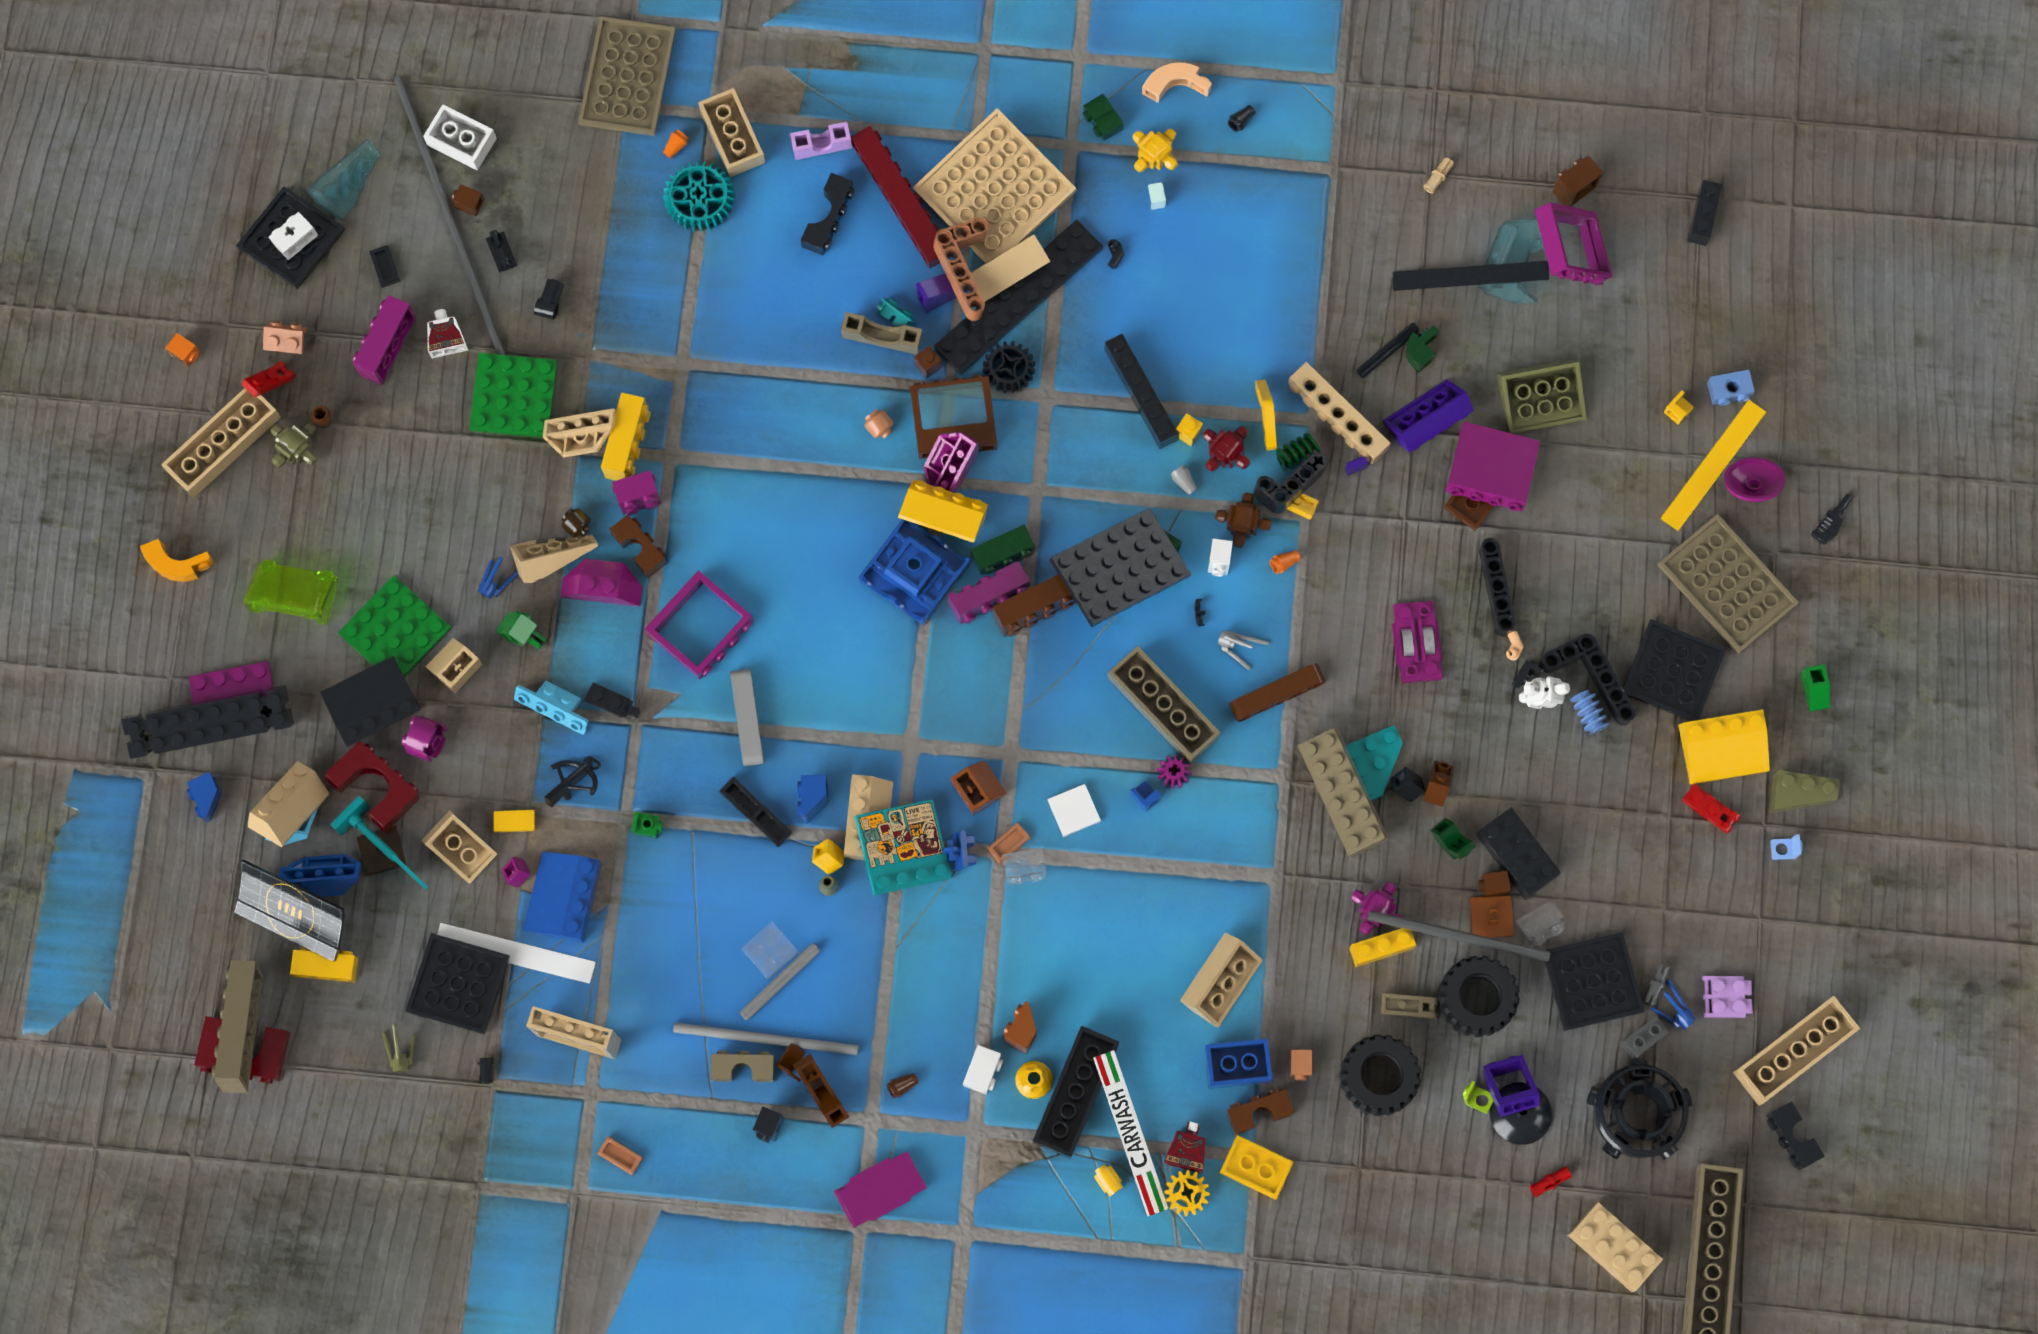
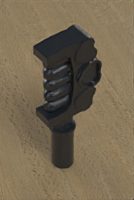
[1810,494,1853,545]

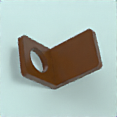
[775,1043,805,1082]

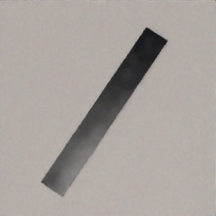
[1393,261,1549,291]

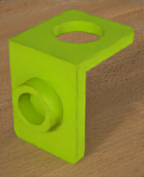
[1463,1080,1494,1114]

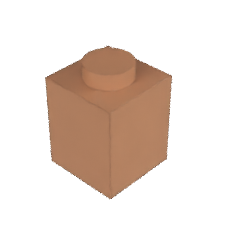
[1290,1050,1312,1081]

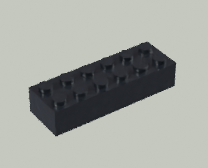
[1033,1026,1120,1159]

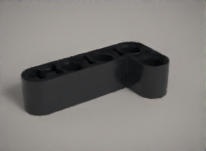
[1253,453,1327,514]

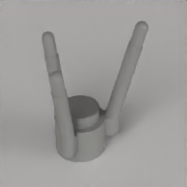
[1217,630,1269,670]

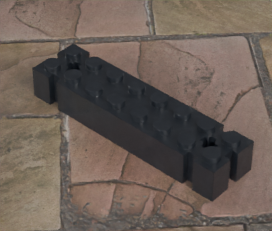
[121,685,294,759]

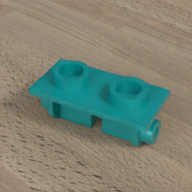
[876,297,917,327]

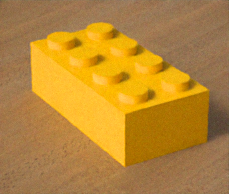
[601,393,651,481]

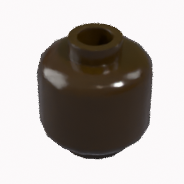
[561,508,591,538]

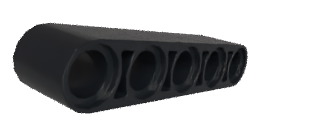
[1479,538,1515,636]

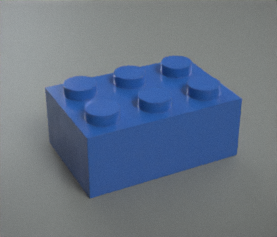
[1205,1038,1273,1089]

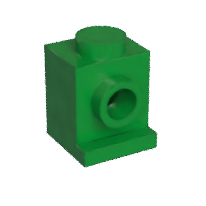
[631,811,664,839]

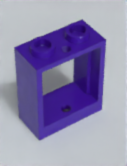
[1483,1055,1540,1117]

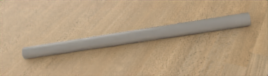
[673,1022,859,1055]

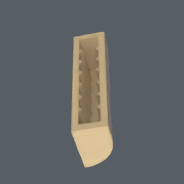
[971,235,1050,302]

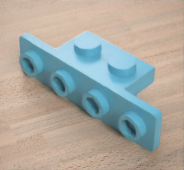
[514,681,589,735]

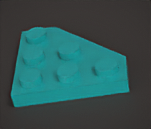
[1346,725,1403,801]

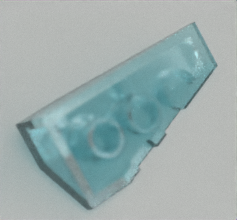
[307,139,380,220]

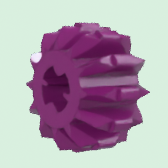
[1157,754,1192,789]

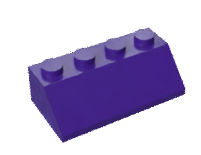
[1383,379,1474,453]

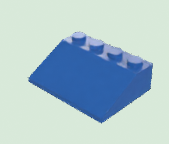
[523,851,602,943]

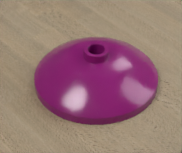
[1724,457,1785,502]

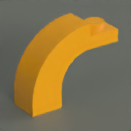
[140,538,214,582]

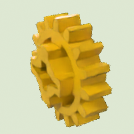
[1164,1170,1210,1216]

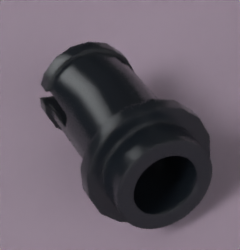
[477,1057,494,1083]

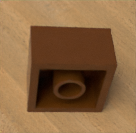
[1552,155,1603,207]

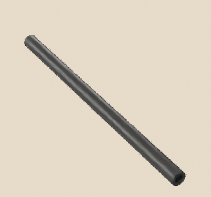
[1367,910,1550,962]

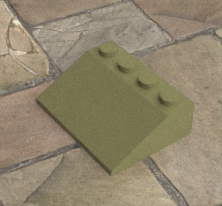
[1496,358,1587,434]

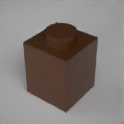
[452,184,484,216]
[914,345,942,379]
[1478,871,1511,897]

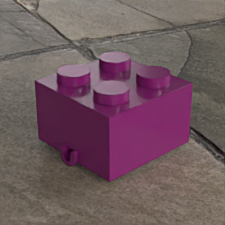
[612,470,661,516]

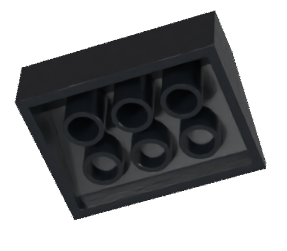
[320,656,421,747]

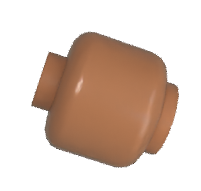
[864,409,893,439]

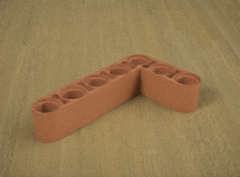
[933,218,989,321]

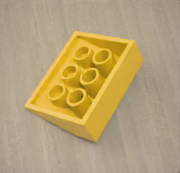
[1678,709,1770,785]

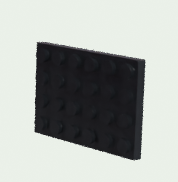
[1050,508,1191,627]

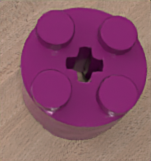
[402,716,447,762]

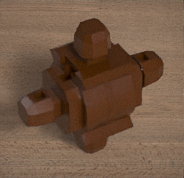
[1215,492,1272,548]

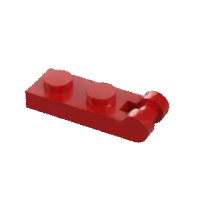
[242,361,296,397]
[1681,783,1741,834]

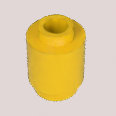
[1094,1164,1123,1196]

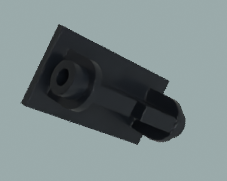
[485,230,518,273]

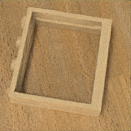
[526,1006,621,1059]

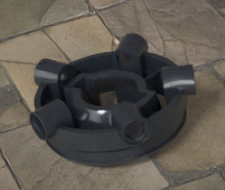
[1587,1059,1692,1160]

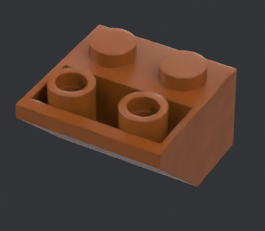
[950,760,1007,816]
[1003,1001,1037,1054]

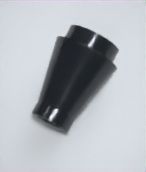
[1228,105,1256,132]

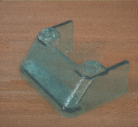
[1477,219,1563,304]

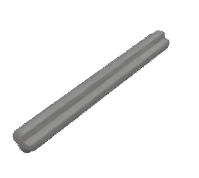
[740,943,820,1020]

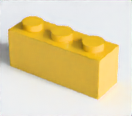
[1349,928,1416,967]
[290,947,359,983]

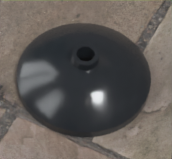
[1489,1082,1552,1145]

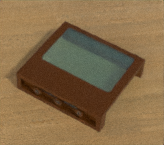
[910,375,997,459]

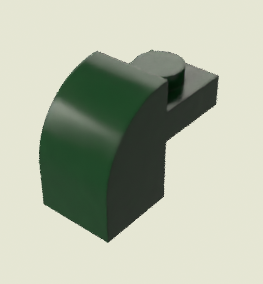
[1405,325,1439,373]
[1430,818,1476,860]

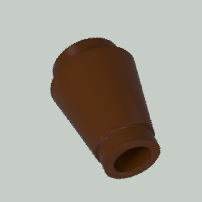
[311,406,331,428]
[886,1073,919,1099]

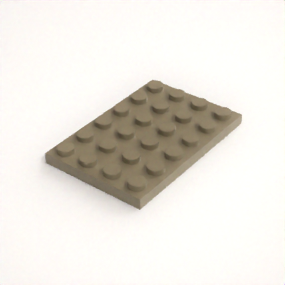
[578,16,676,136]
[1657,514,1799,654]

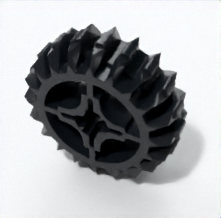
[983,341,1035,394]

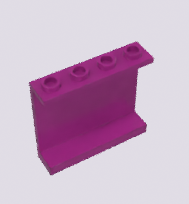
[1445,421,1540,511]

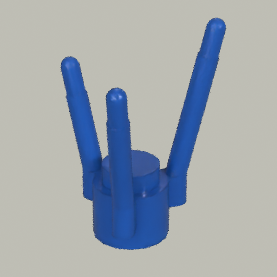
[477,557,519,599]
[1652,979,1696,1030]

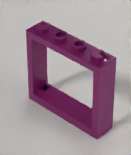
[1535,202,1613,286]
[645,570,754,679]

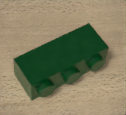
[970,524,1035,575]

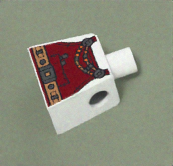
[427,309,468,359]

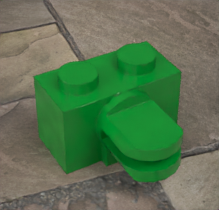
[495,611,547,650]

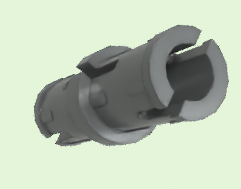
[1643,963,1671,1007]

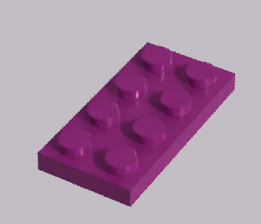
[189,661,274,703]

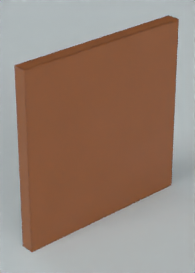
[1470,896,1514,938]

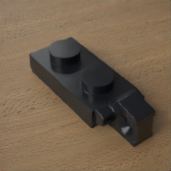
[584,682,641,718]

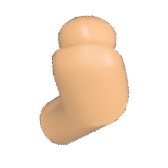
[1506,631,1524,661]

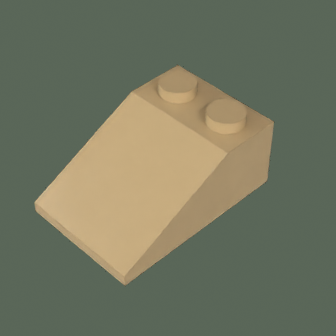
[422,810,497,884]

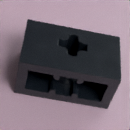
[753,1106,785,1143]

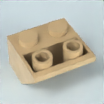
[426,638,483,693]

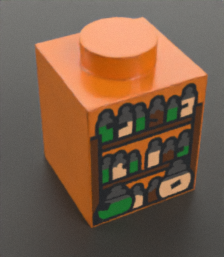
[165,333,200,367]

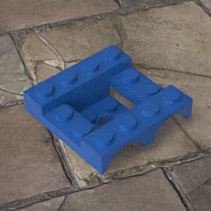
[859,519,971,626]

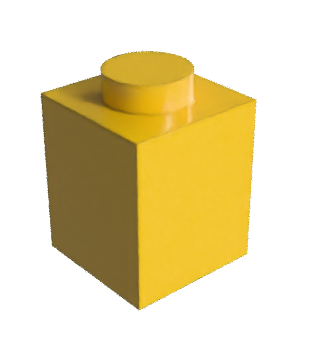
[1176,413,1203,447]

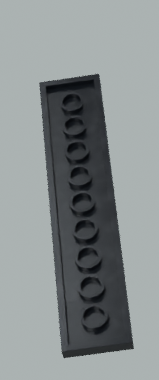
[934,219,1103,375]

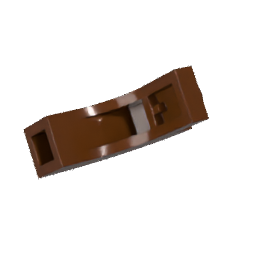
[793,1054,849,1128]

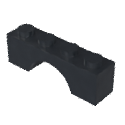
[800,173,855,255]

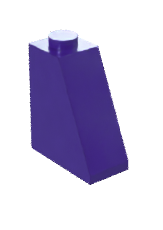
[916,273,968,314]

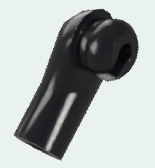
[1108,239,1124,269]

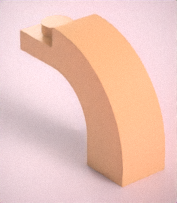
[1142,63,1212,103]

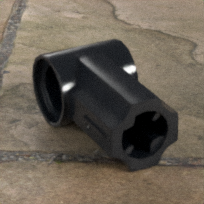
[534,279,564,320]

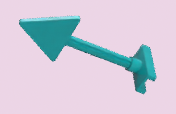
[330,796,429,890]

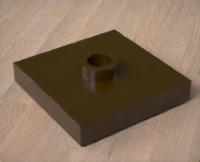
[357,826,407,876]

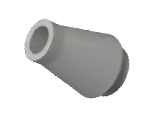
[1171,465,1197,495]

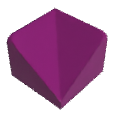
[501,856,531,887]

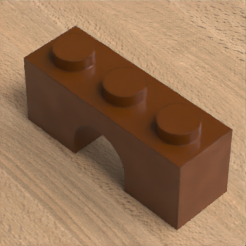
[609,514,667,578]
[1226,1088,1295,1136]

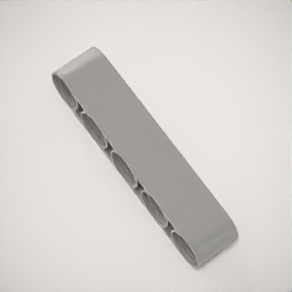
[730,668,764,767]

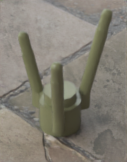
[382,1023,416,1072]

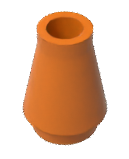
[662,129,689,159]
[1269,550,1301,574]

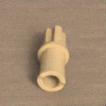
[1424,158,1454,194]

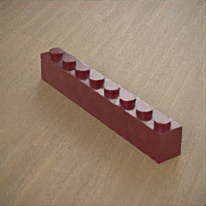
[850,126,950,269]

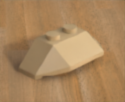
[543,408,616,458]

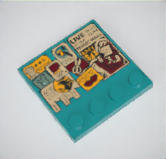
[854,799,952,896]

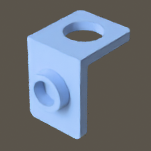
[1770,834,1803,860]

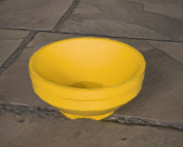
[1015,1061,1053,1099]

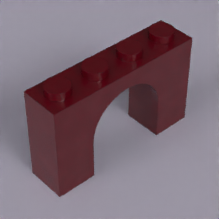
[325,741,419,833]
[194,1016,290,1084]

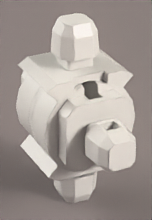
[1519,676,1570,709]

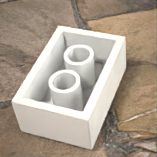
[423,105,497,171]

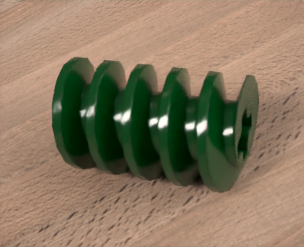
[1276,433,1321,472]

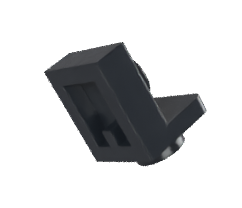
[1511,660,1544,689]

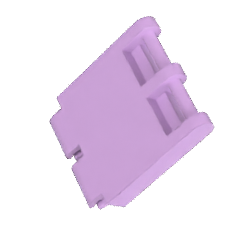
[1702,976,1753,1018]

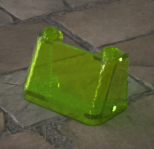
[243,559,338,625]

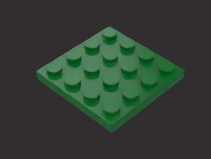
[469,353,558,438]
[338,575,452,677]

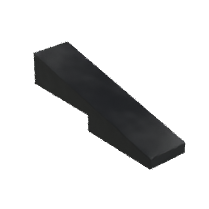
[718,776,792,847]

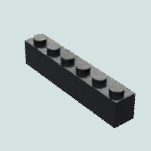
[1104,334,1178,449]

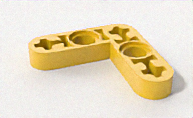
[1255,379,1277,451]

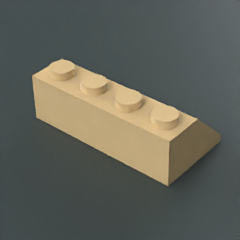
[248,761,329,847]
[844,774,893,860]
[1180,933,1263,1028]

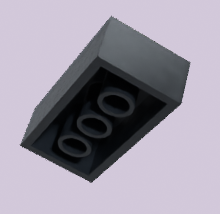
[1476,807,1561,900]

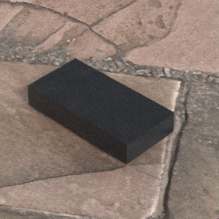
[369,245,401,288]

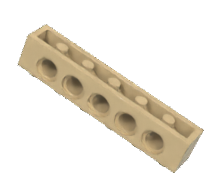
[1288,362,1391,465]

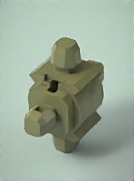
[270,422,318,468]

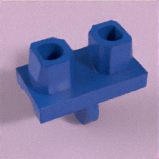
[943,830,977,871]

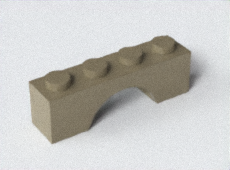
[841,312,923,355]

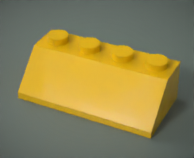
[898,480,989,543]

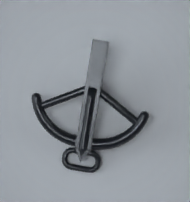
[544,756,601,807]

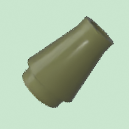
[819,876,839,896]

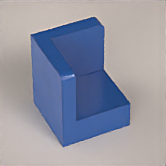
[1130,781,1162,812]

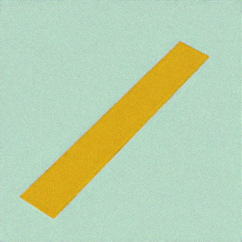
[1660,400,1766,531]

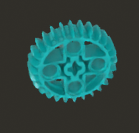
[663,161,735,232]

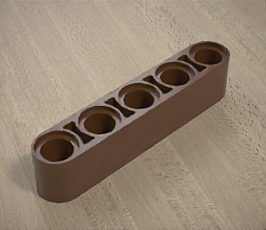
[1229,663,1326,722]

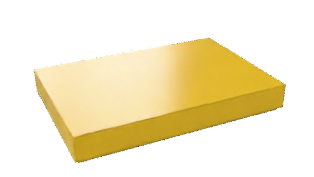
[1219,1135,1294,1200]

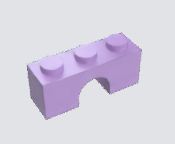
[790,122,852,160]

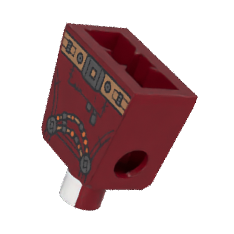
[1163,1122,1205,1174]

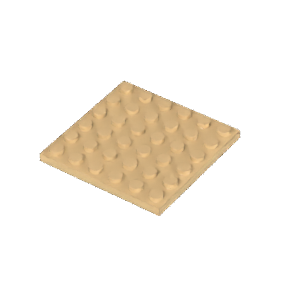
[913,108,1077,263]

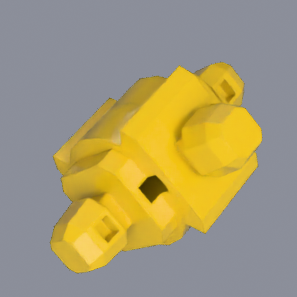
[1132,128,1178,172]

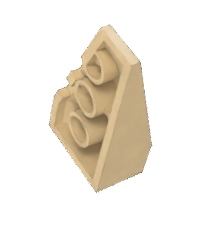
[510,535,598,583]

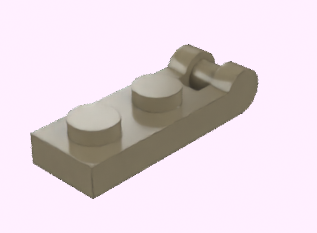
[1380,993,1439,1020]

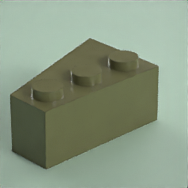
[1769,770,1839,814]

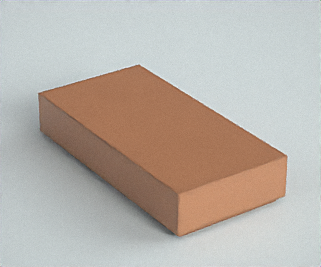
[987,822,1031,865]
[597,1136,643,1176]

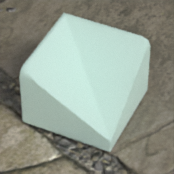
[1148,182,1166,210]

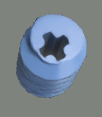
[1570,690,1610,735]

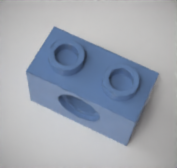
[1707,370,1755,406]

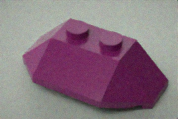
[924,432,979,493]
[560,559,643,607]

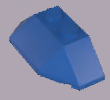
[278,854,361,897]

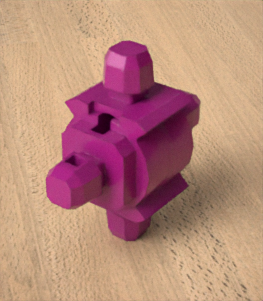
[1350,882,1403,935]

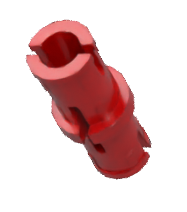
[1529,1166,1572,1198]

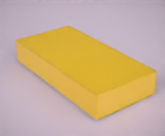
[494,810,535,833]

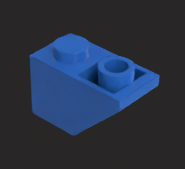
[187,772,222,822]

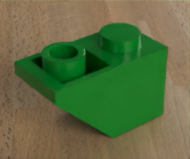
[1800,664,1830,712]

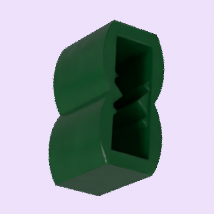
[1082,94,1124,141]

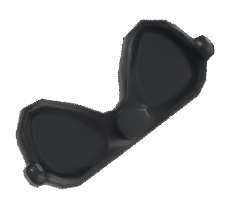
[1195,599,1206,626]

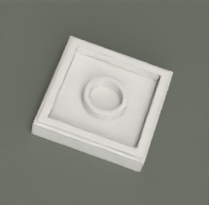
[1047,784,1101,837]

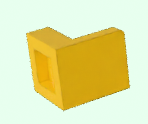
[1664,390,1694,425]
[812,838,844,874]

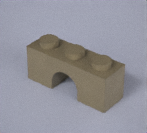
[710,1051,775,1082]

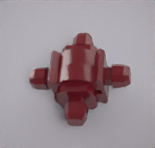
[1203,426,1250,472]

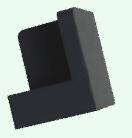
[1391,767,1425,802]

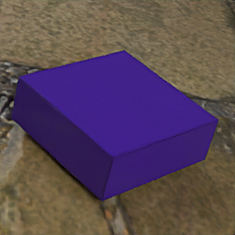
[1345,457,1368,475]

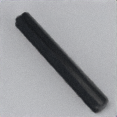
[1356,323,1419,378]

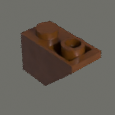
[1423,760,1454,807]

